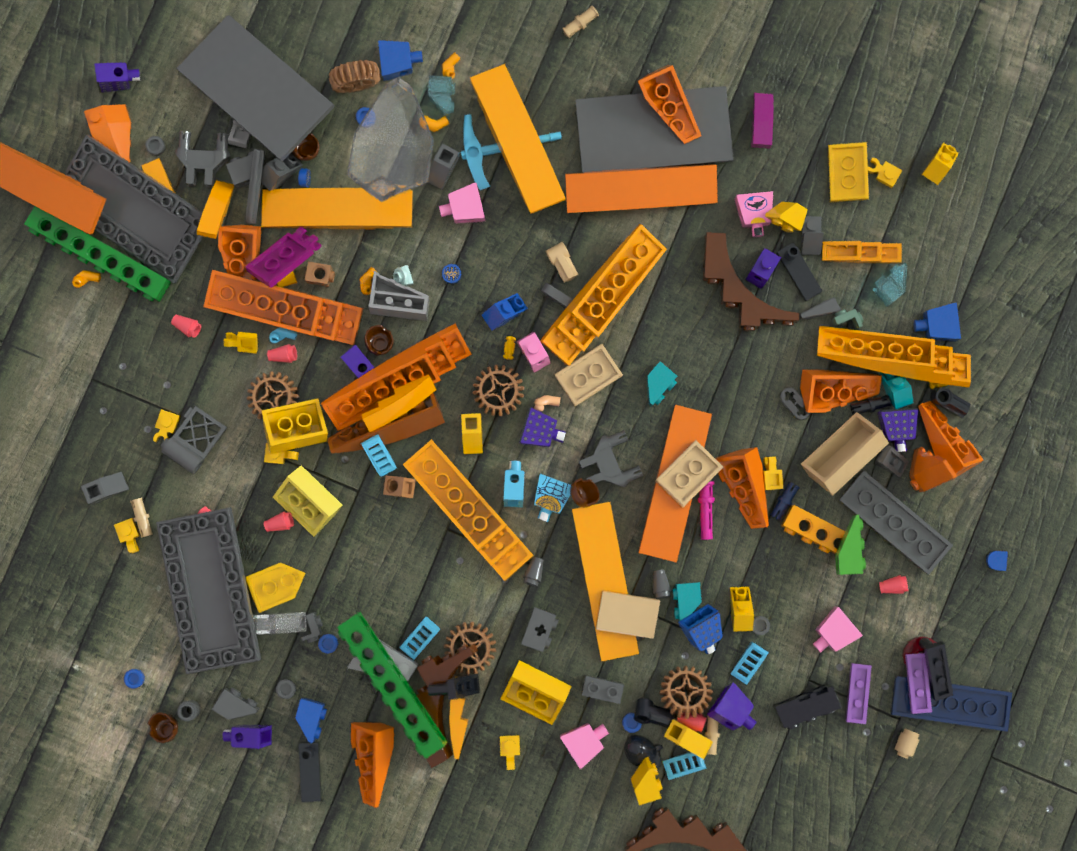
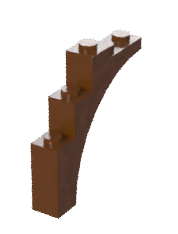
[703,232,799,332]
[413,644,478,768]
[624,807,746,851]

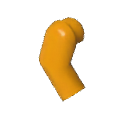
[442,52,461,80]
[420,116,449,132]
[359,267,377,295]
[72,270,101,288]

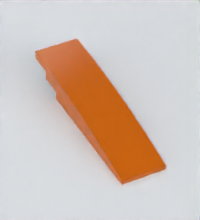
[0,142,106,234]
[565,165,718,213]
[203,270,364,345]
[321,323,472,431]
[638,405,712,563]

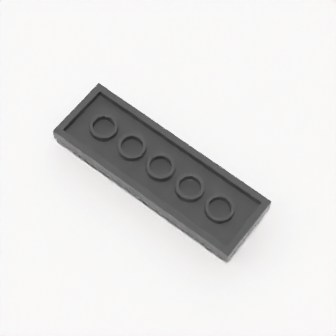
[839,471,953,575]

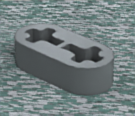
[541,283,573,309]
[780,388,810,420]

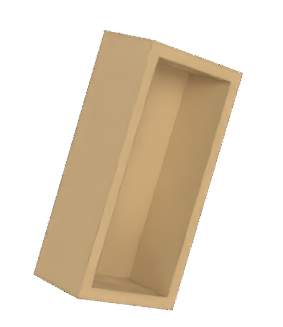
[801,412,889,496]

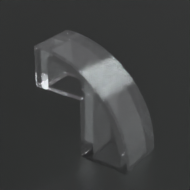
[253,612,307,635]

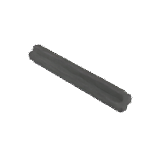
[245,149,265,224]

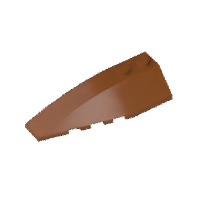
[327,392,445,453]

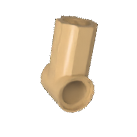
[546,242,579,283]

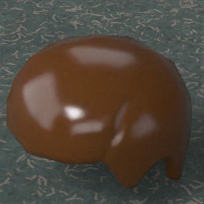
[292,133,320,161]
[364,325,394,356]
[570,478,599,508]
[147,712,178,743]

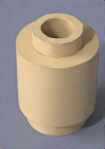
[895,729,919,759]

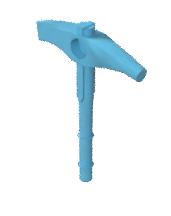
[461,115,562,190]

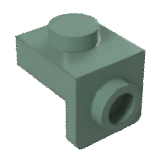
[831,309,863,330]

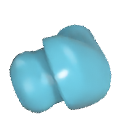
[269,327,298,344]

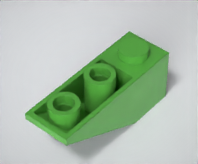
[835,515,866,575]

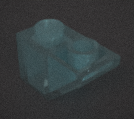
[428,75,456,119]
[872,263,907,307]

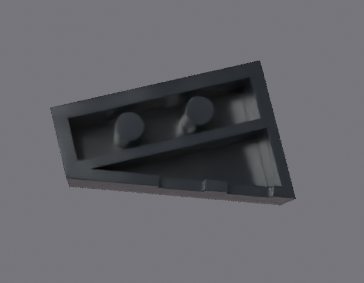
[773,683,842,730]

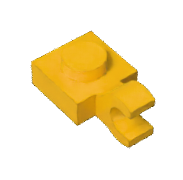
[224,332,258,353]
[264,443,299,464]
[763,456,784,490]
[114,518,140,554]
[500,735,520,770]

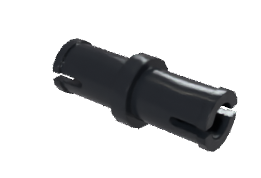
[850,395,891,415]

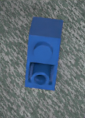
[481,293,528,331]
[295,697,327,743]

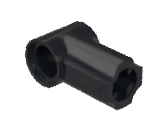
[930,388,971,418]
[634,698,674,728]

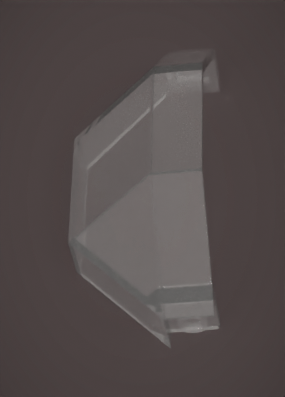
[347,77,434,202]

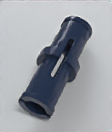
[770,482,800,521]

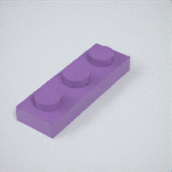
[905,653,932,714]
[845,663,871,724]

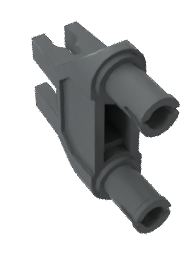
[175,131,230,188]
[579,430,643,487]

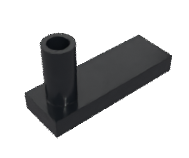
[776,243,822,302]
[919,638,953,701]
[428,673,480,700]
[299,741,322,802]

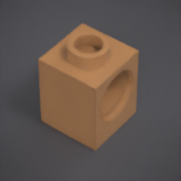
[305,261,335,287]
[383,475,416,498]

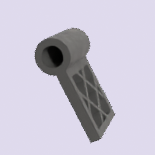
[161,406,227,474]

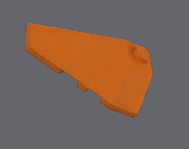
[638,65,701,144]
[84,104,131,162]
[218,225,261,281]
[800,370,882,413]
[918,401,984,476]
[715,447,769,529]
[909,447,957,492]
[351,722,394,808]

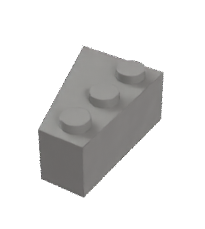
[369,271,429,321]
[347,639,419,682]

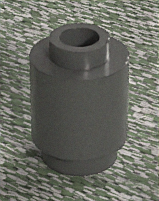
[177,700,201,721]

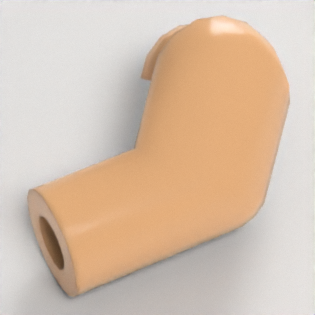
[534,395,561,411]

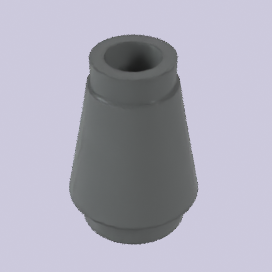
[523,557,544,587]
[653,570,672,599]

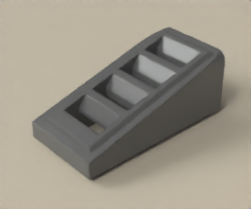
[799,297,841,320]

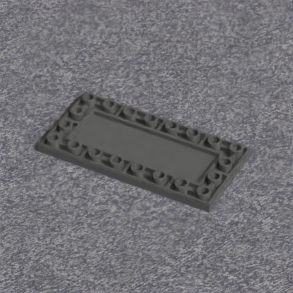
[176,15,335,162]
[575,86,733,173]
[64,135,204,284]
[156,507,262,674]

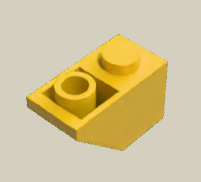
[922,143,959,185]
[765,202,808,233]
[461,413,483,454]
[730,587,754,632]
[664,719,713,759]
[631,757,663,805]

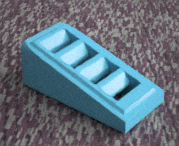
[361,434,397,477]
[399,617,440,660]
[730,642,769,685]
[662,751,706,780]

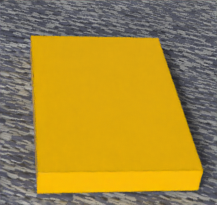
[828,142,869,202]

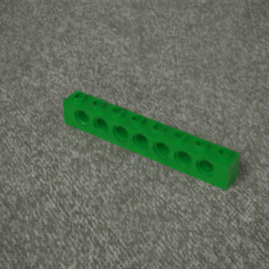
[24,206,171,302]
[337,612,448,759]

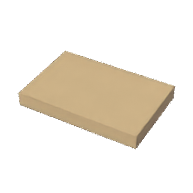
[554,344,623,407]
[655,440,723,508]
[596,590,660,639]

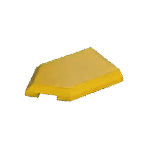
[245,563,305,613]

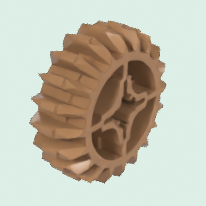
[329,60,381,93]
[473,365,524,417]
[247,371,299,420]
[444,622,496,674]
[660,666,713,719]

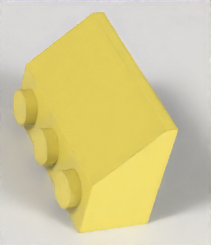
[273,466,342,537]

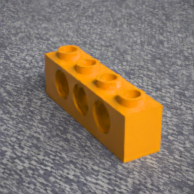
[781,505,846,554]

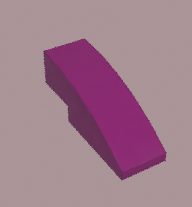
[751,93,773,149]

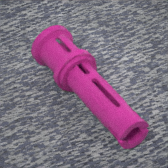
[697,481,715,540]

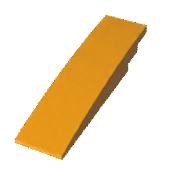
[470,64,566,214]
[261,188,413,230]
[540,224,667,366]
[817,326,971,387]
[403,439,534,581]
[572,502,639,661]

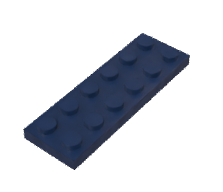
[891,676,1012,731]

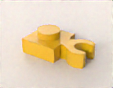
[868,158,902,188]
[153,409,181,442]

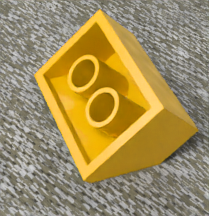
[261,399,328,454]
[500,660,572,725]

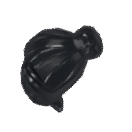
[624,735,663,769]

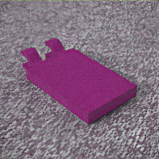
[245,227,321,288]

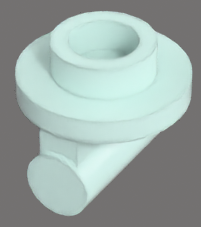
[393,265,414,286]

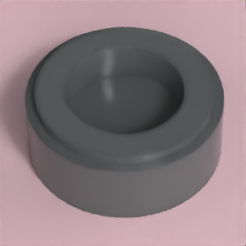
[145,136,166,156]
[752,616,770,635]
[276,679,296,699]

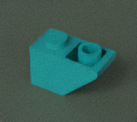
[646,362,677,407]
[878,372,914,409]
[672,582,702,622]

